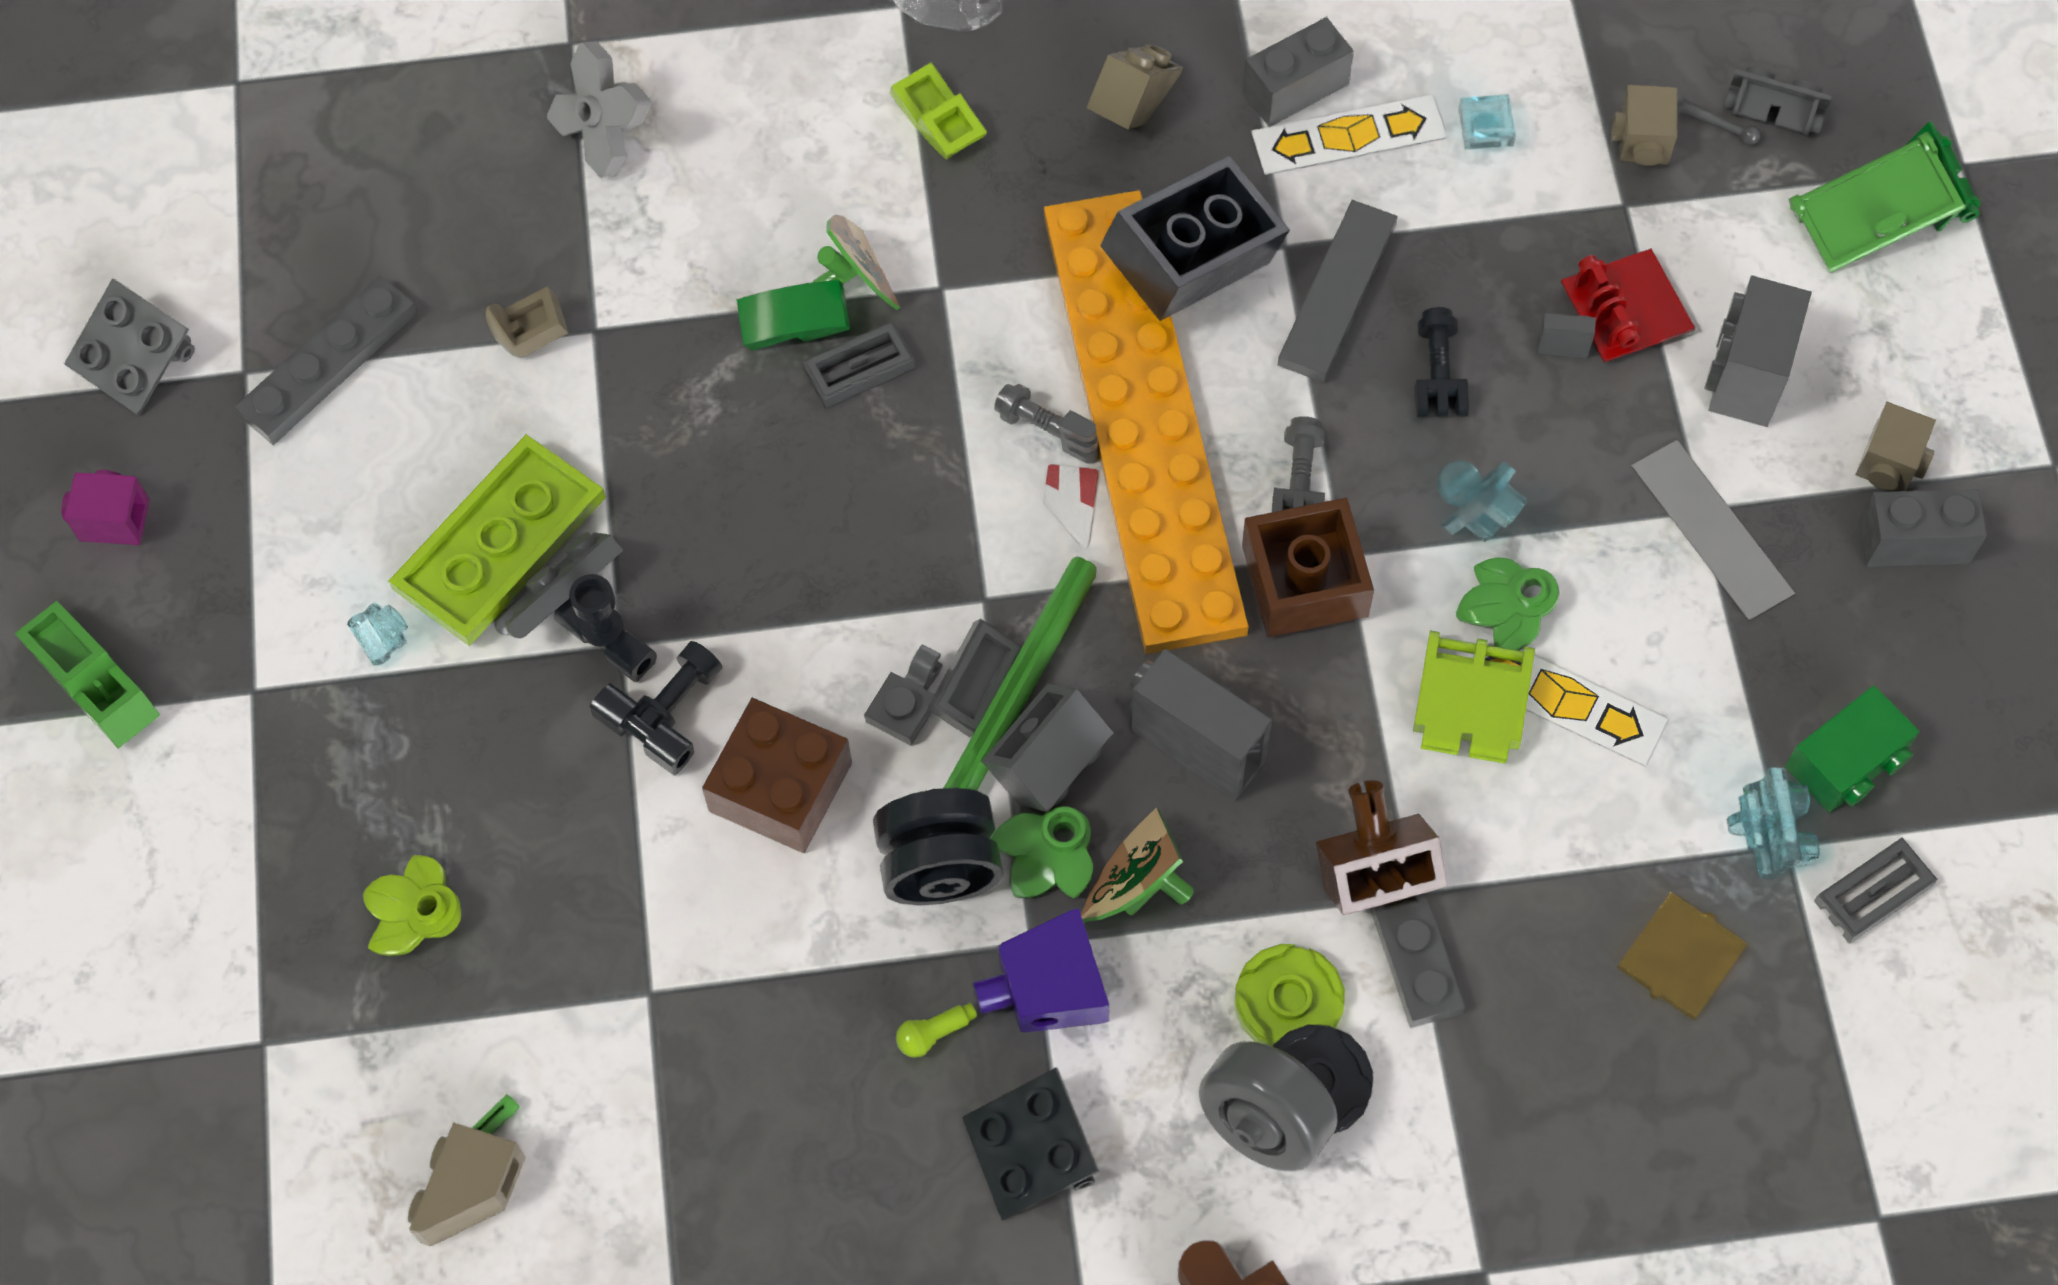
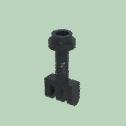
[1415,307,1469,417]

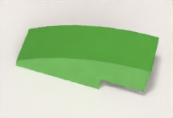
[14,601,160,749]

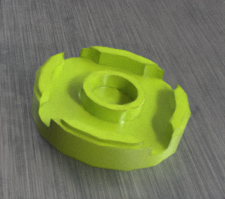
[1234,944,1345,1046]

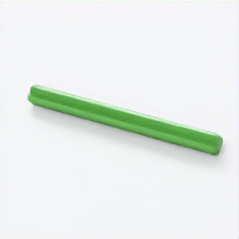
[943,556,1097,790]

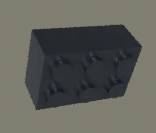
[1100,155,1290,321]

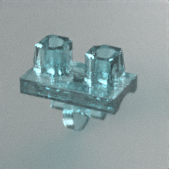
[1437,460,1528,542]
[1726,768,1820,879]

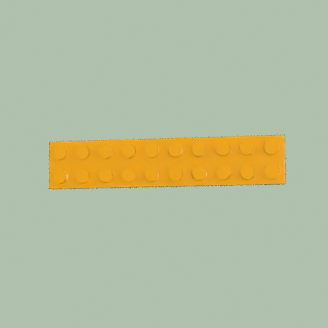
[1044,190,1249,655]

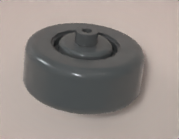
[1199,1041,1337,1171]

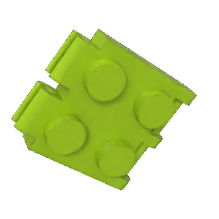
[1413,630,1535,764]

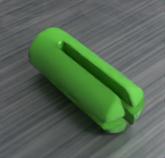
[472,1094,520,1135]

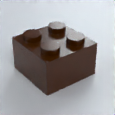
[1242,497,1374,638]
[702,697,852,854]

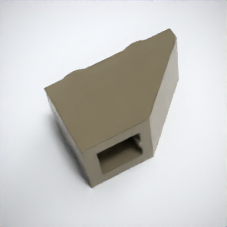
[1087,44,1184,129]
[408,1122,526,1246]

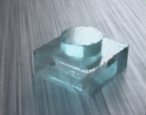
[1458,94,1516,150]

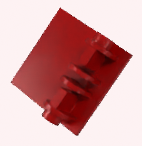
[1561,248,1695,363]

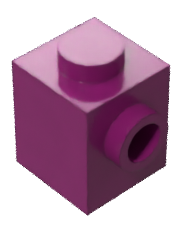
[61,470,150,545]

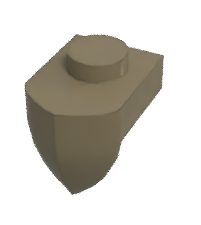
[486,286,568,358]

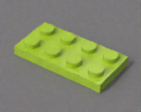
[388,434,606,647]

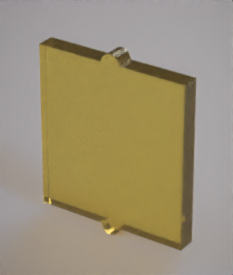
[1617,892,1747,1020]

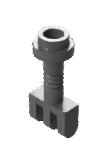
[994,384,1099,463]
[1271,416,1325,512]

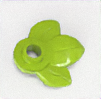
[363,855,461,956]

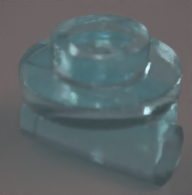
[347,603,408,666]

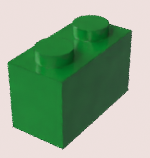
[1784,685,1920,814]

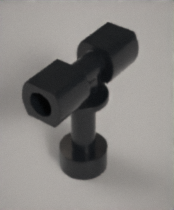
[554,574,657,682]
[589,641,723,776]

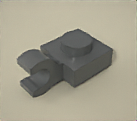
[864,644,943,746]

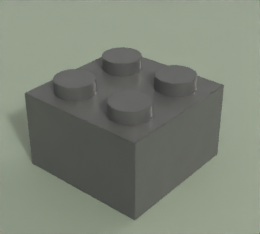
[1704,275,1812,427]

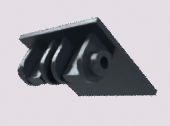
[962,1067,1099,1220]

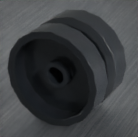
[872,788,1004,906]

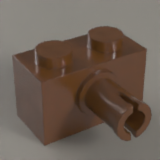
[1316,780,1448,916]

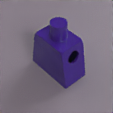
[972,908,1110,1033]

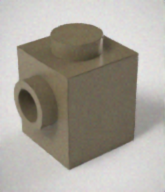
[1611,85,1677,166]
[1855,401,1936,492]

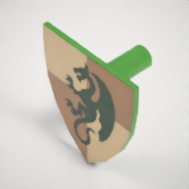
[812,215,901,310]
[1081,808,1194,922]

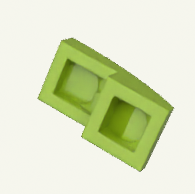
[890,63,987,159]

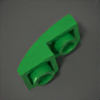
[736,280,850,351]

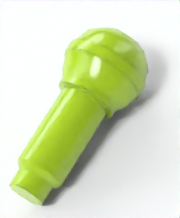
[896,1003,977,1058]

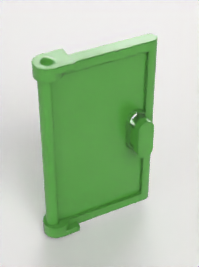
[1788,132,1965,273]

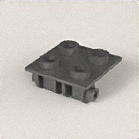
[64,278,195,415]

